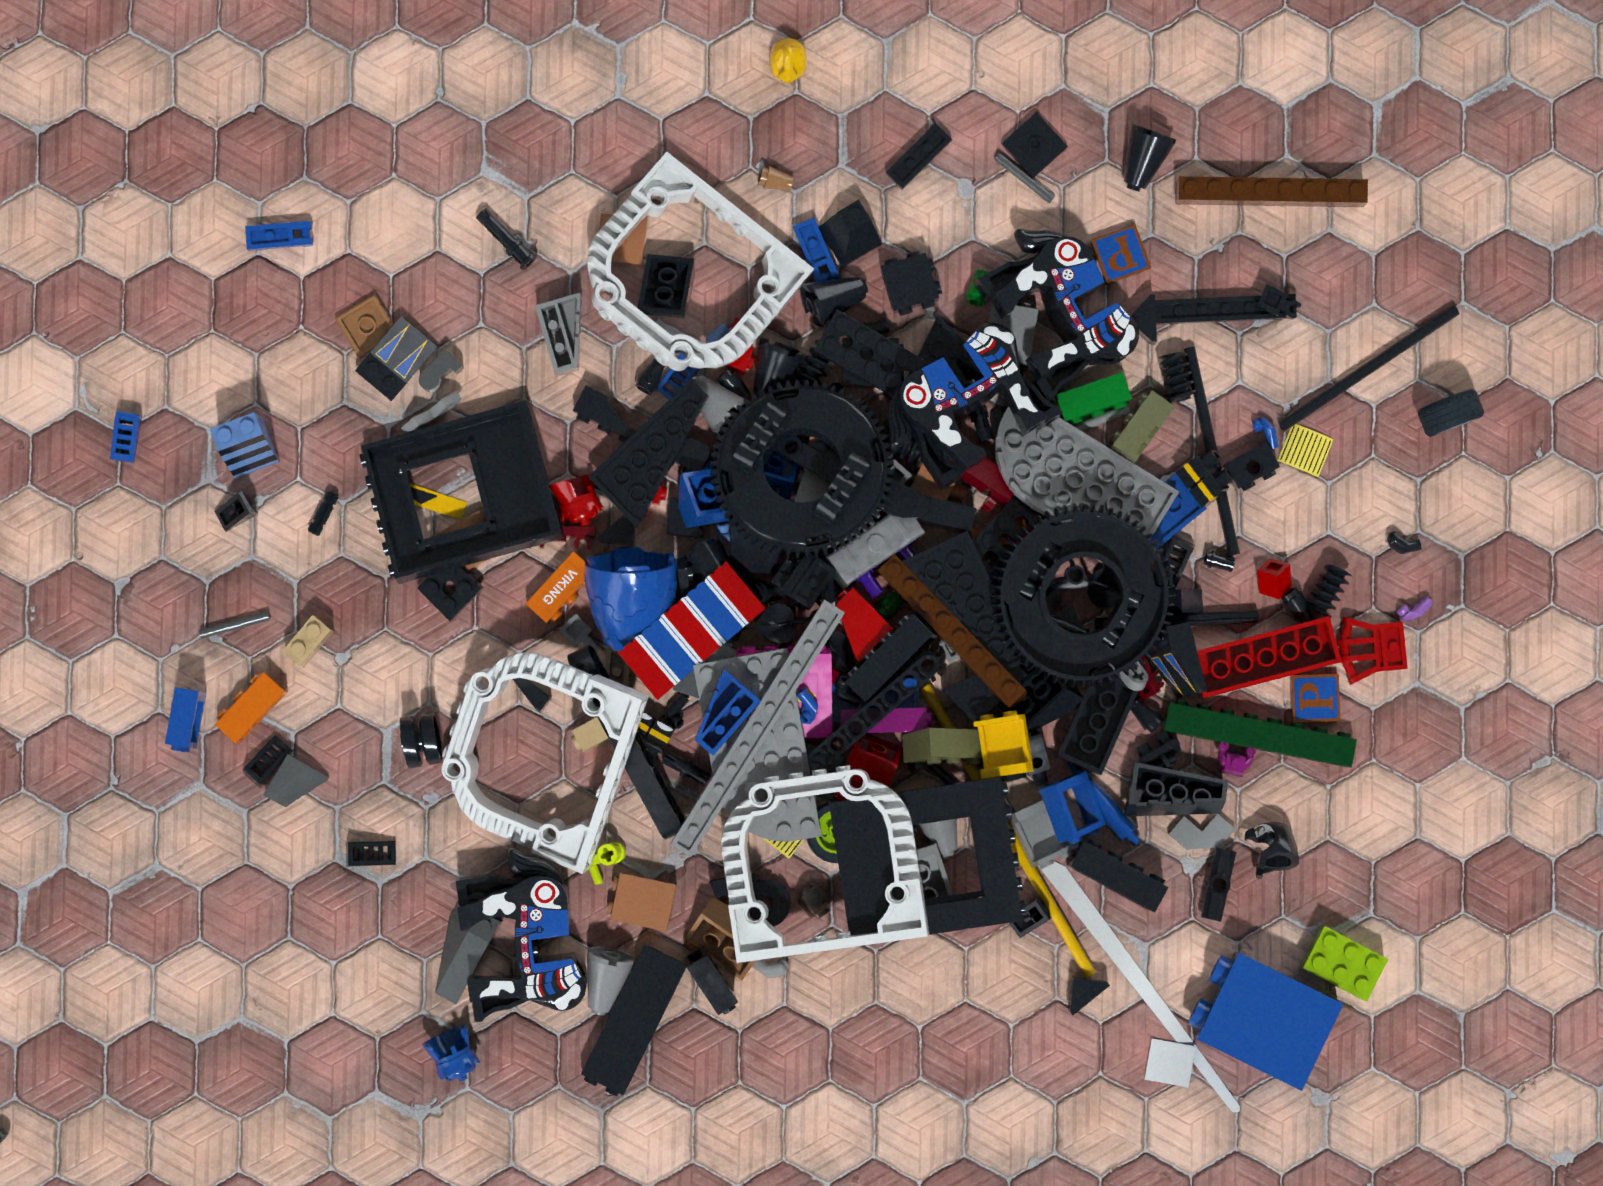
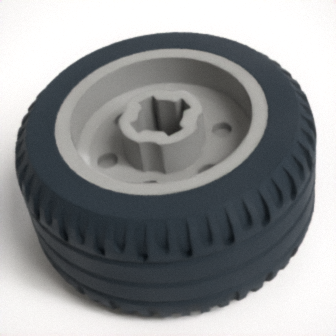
[1418,389,1484,437]

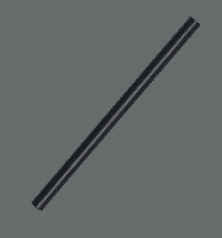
[1278,305,1460,432]
[1184,347,1240,556]

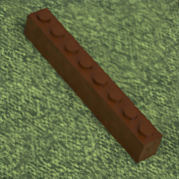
[1176,176,1368,207]
[877,554,1027,711]

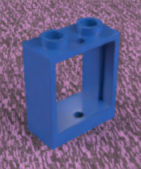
[165,687,207,752]
[1039,771,1106,844]

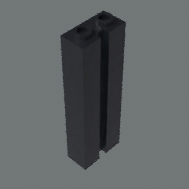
[581,944,687,1097]

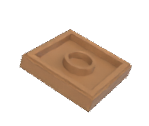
[334,294,394,359]

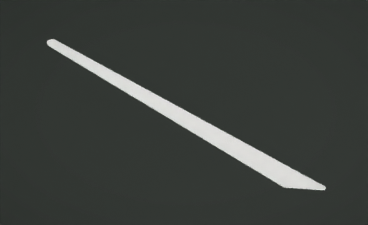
[1039,861,1240,1112]

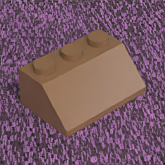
[683,896,756,981]

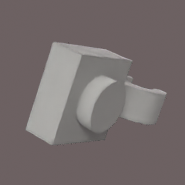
[559,614,600,652]

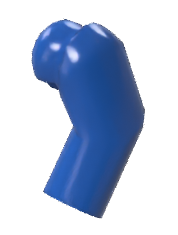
[796,687,818,725]

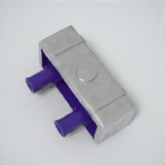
[824,514,925,599]

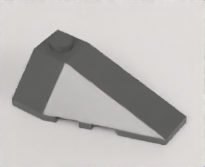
[435,903,503,1005]

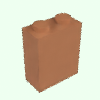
[607,873,677,931]

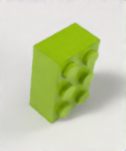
[1299,925,1389,1002]

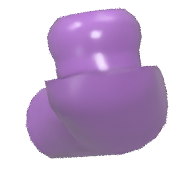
[1397,596,1433,621]

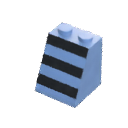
[210,412,279,479]

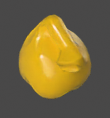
[770,38,807,83]

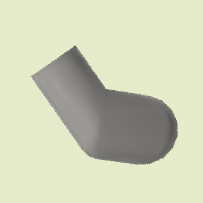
[752,959,789,978]

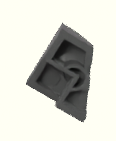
[263,754,329,807]

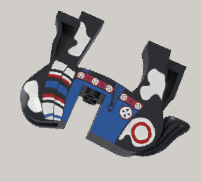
[973,229,1139,402]
[887,323,1062,491]
[456,848,587,1023]

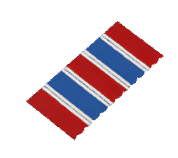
[617,561,766,700]

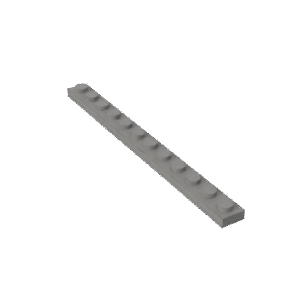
[670,600,845,857]

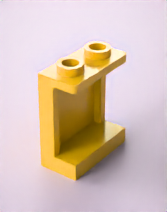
[973,710,1034,779]

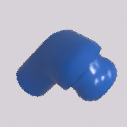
[1252,417,1279,449]

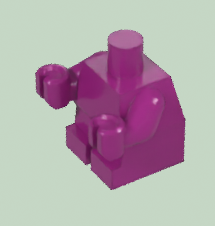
[1217,742,1256,777]

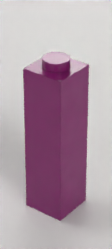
[841,708,932,734]

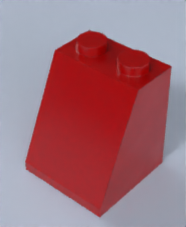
[836,588,893,664]
[834,733,903,800]

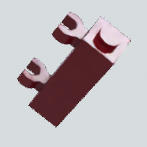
[948,456,1014,513]

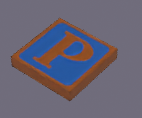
[1090,224,1151,285]
[1290,674,1340,723]

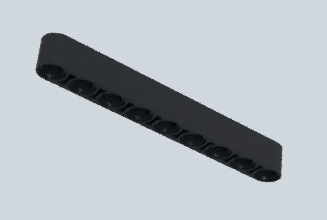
[567,645,685,840]

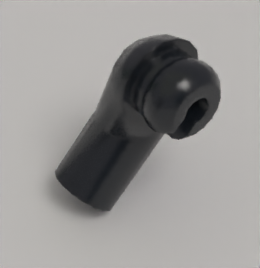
[1387,531,1422,554]
[666,693,689,729]

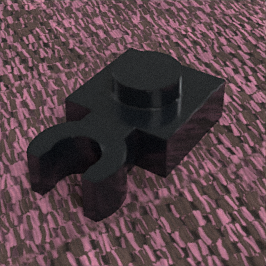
[1256,284,1302,320]

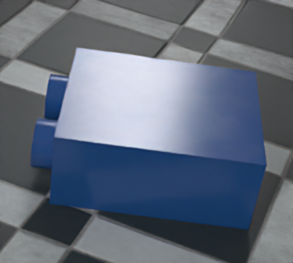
[1188,952,1344,1091]

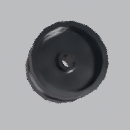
[399,712,443,769]

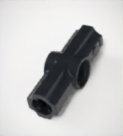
[1201,847,1237,922]

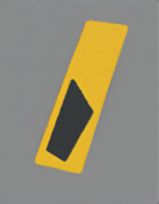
[409,483,467,520]

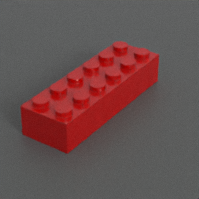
[1197,616,1342,699]

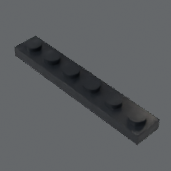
[1155,294,1297,325]

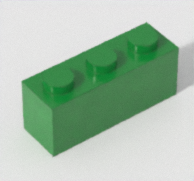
[1054,372,1132,425]

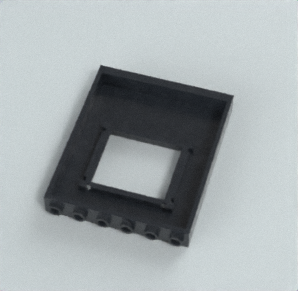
[359,400,564,584]
[829,776,1027,935]

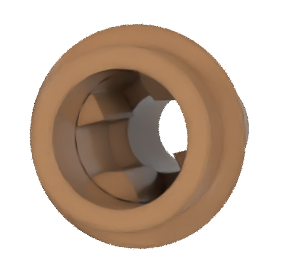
[758,166,794,190]

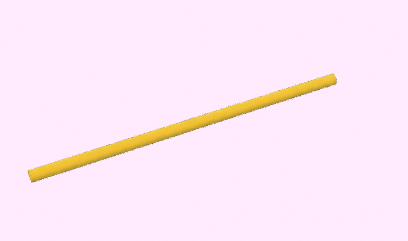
[920,684,1096,978]

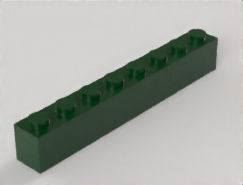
[1162,699,1357,768]

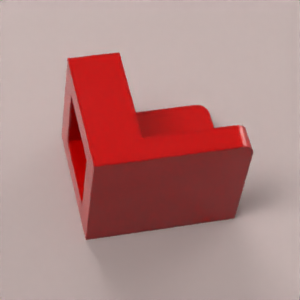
[1257,558,1292,599]

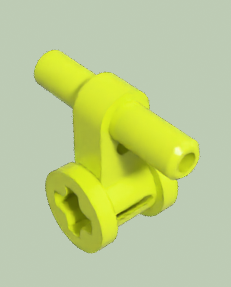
[589,842,626,885]

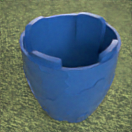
[584,547,677,651]

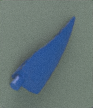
[1067,762,1141,846]

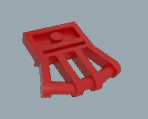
[1337,617,1408,685]

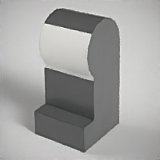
[419,349,464,392]

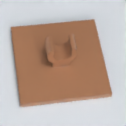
[599,213,648,265]

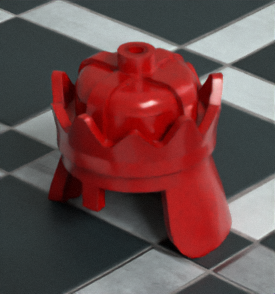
[549,474,604,526]

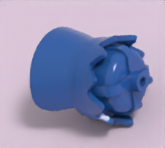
[421,1024,480,1082]

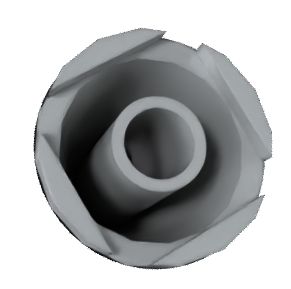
[689,375,745,436]
[919,819,958,857]
[587,946,634,1015]

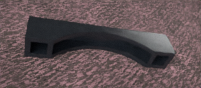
[573,385,713,473]

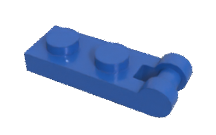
[793,218,840,282]
[245,221,314,251]

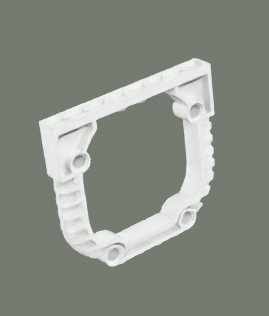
[587,152,814,371]
[442,652,649,874]
[721,765,929,963]

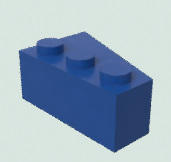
[695,667,761,756]

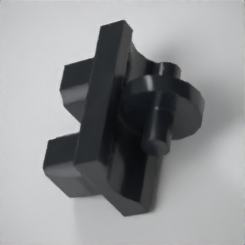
[1137,731,1181,770]

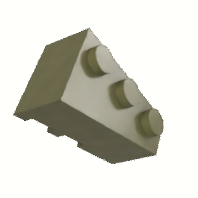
[1109,390,1175,463]
[902,728,983,765]

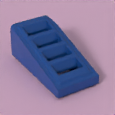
[656,353,700,400]
[110,411,142,463]

